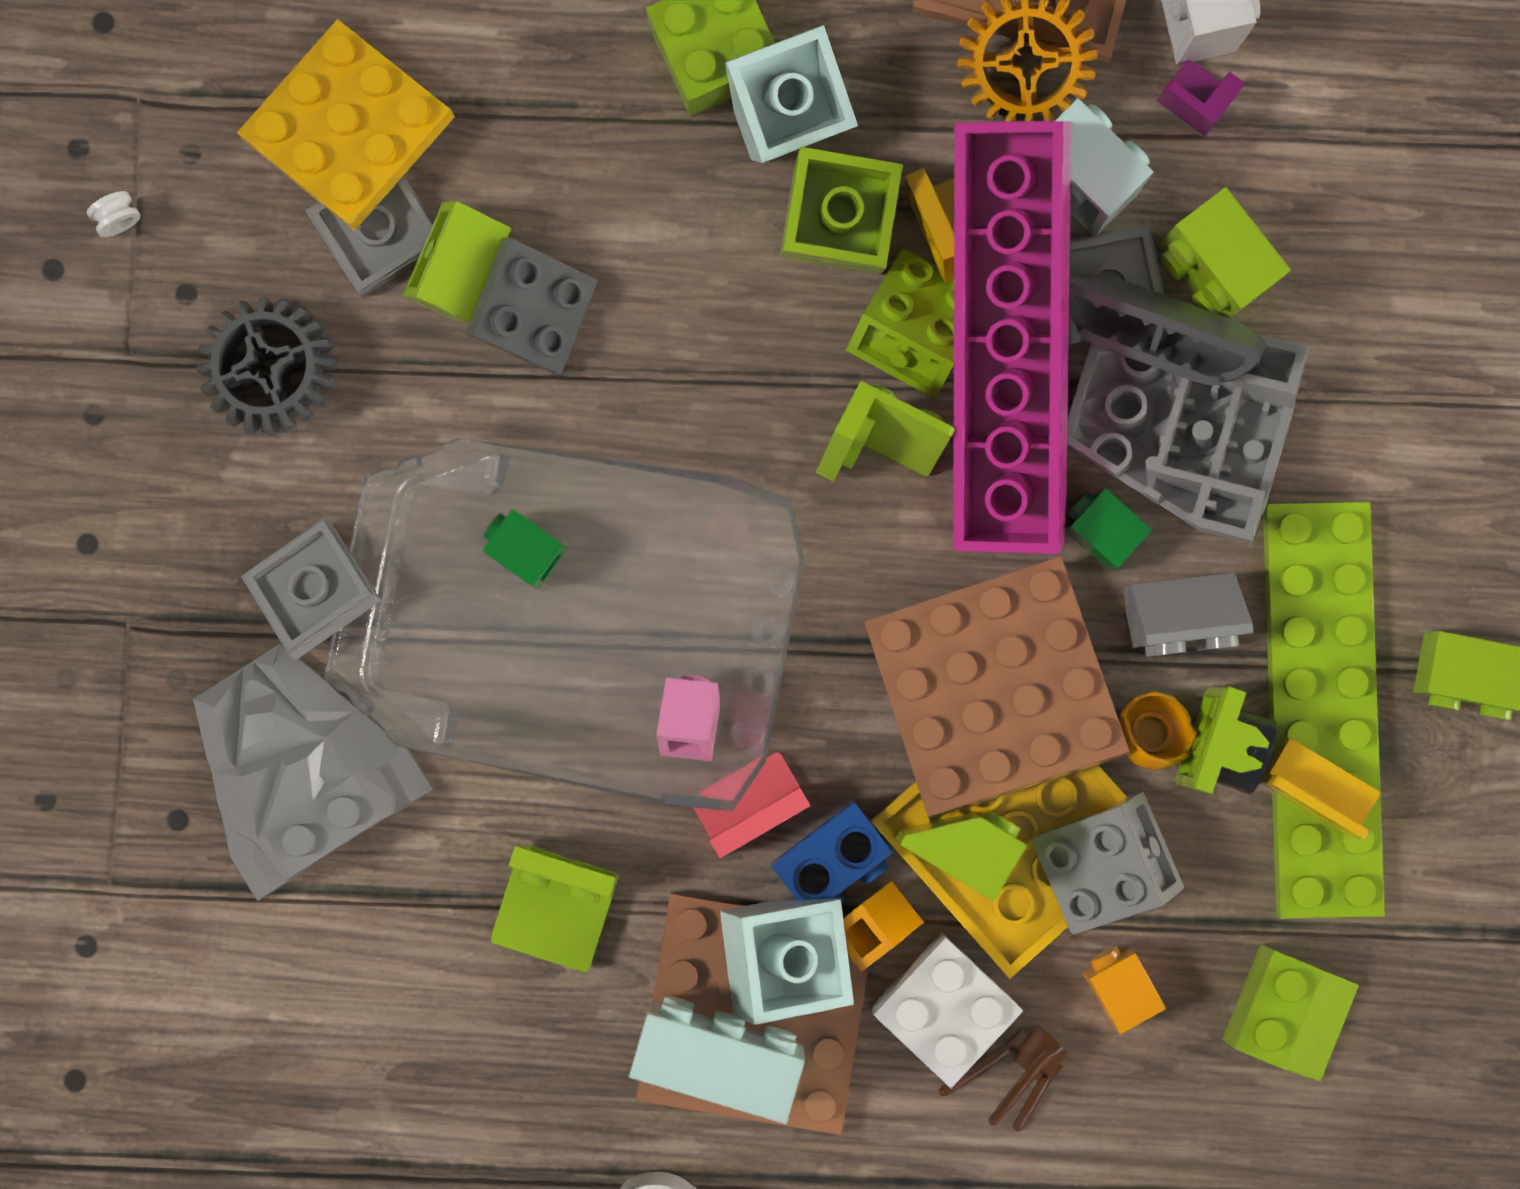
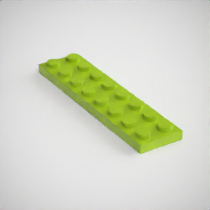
[1263,502,1385,919]

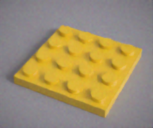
[870,765,1165,979]

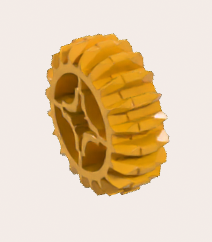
[957,0,1098,122]

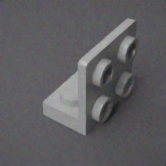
[1032,791,1184,934]

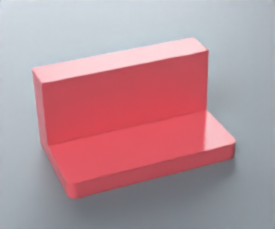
[692,752,810,858]

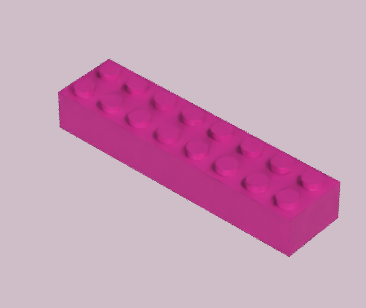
[953,121,1071,554]

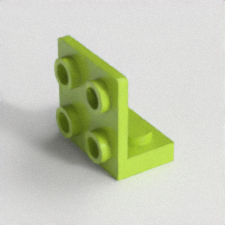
[846,249,954,399]
[815,381,955,482]
[490,842,620,972]

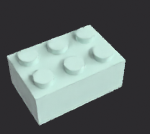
[629,996,805,1124]

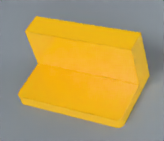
[905,168,955,284]
[1260,738,1381,840]

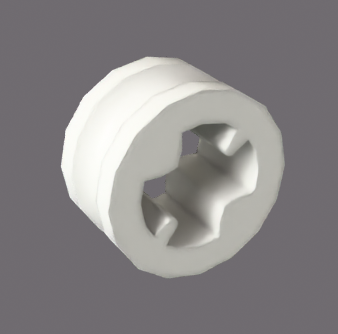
[87,191,141,237]

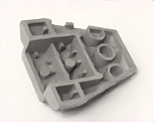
[1067,335,1309,544]
[193,644,435,901]

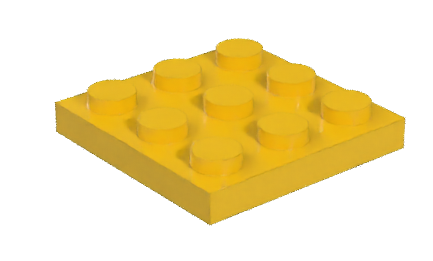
[237,19,455,231]

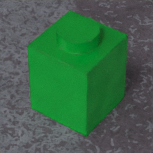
[1066,488,1153,571]
[482,508,568,590]

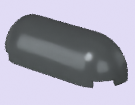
[1069,274,1266,385]

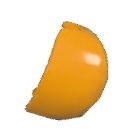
[1118,691,1197,771]

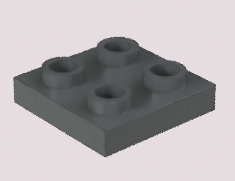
[465,238,598,375]

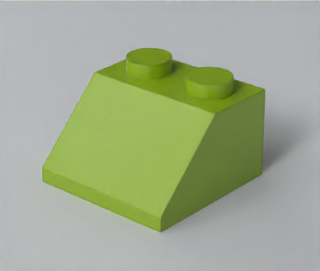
[894,810,1027,902]
[1222,944,1359,1081]

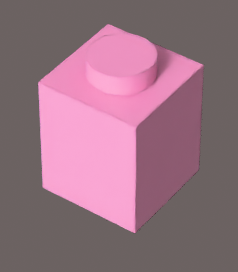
[656,675,720,761]

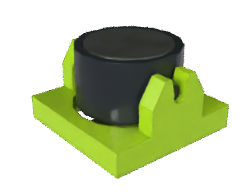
[1175,686,1277,795]

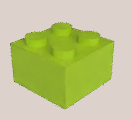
[646,0,775,117]
[780,147,903,275]
[1158,187,1291,319]

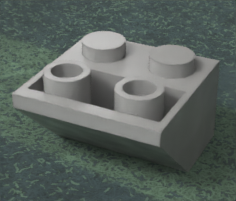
[1123,572,1254,657]

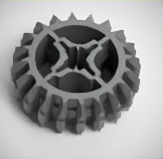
[196,297,339,437]

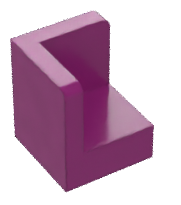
[1156,60,1246,137]

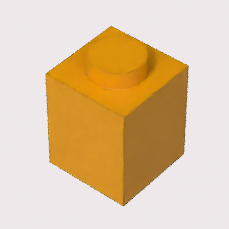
[843,881,924,972]
[1083,946,1166,1035]

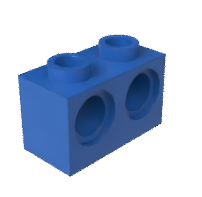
[771,801,893,904]

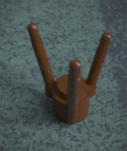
[939,1025,1069,1132]

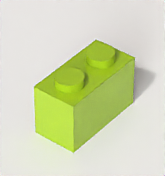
[402,201,511,323]
[1413,631,1520,721]

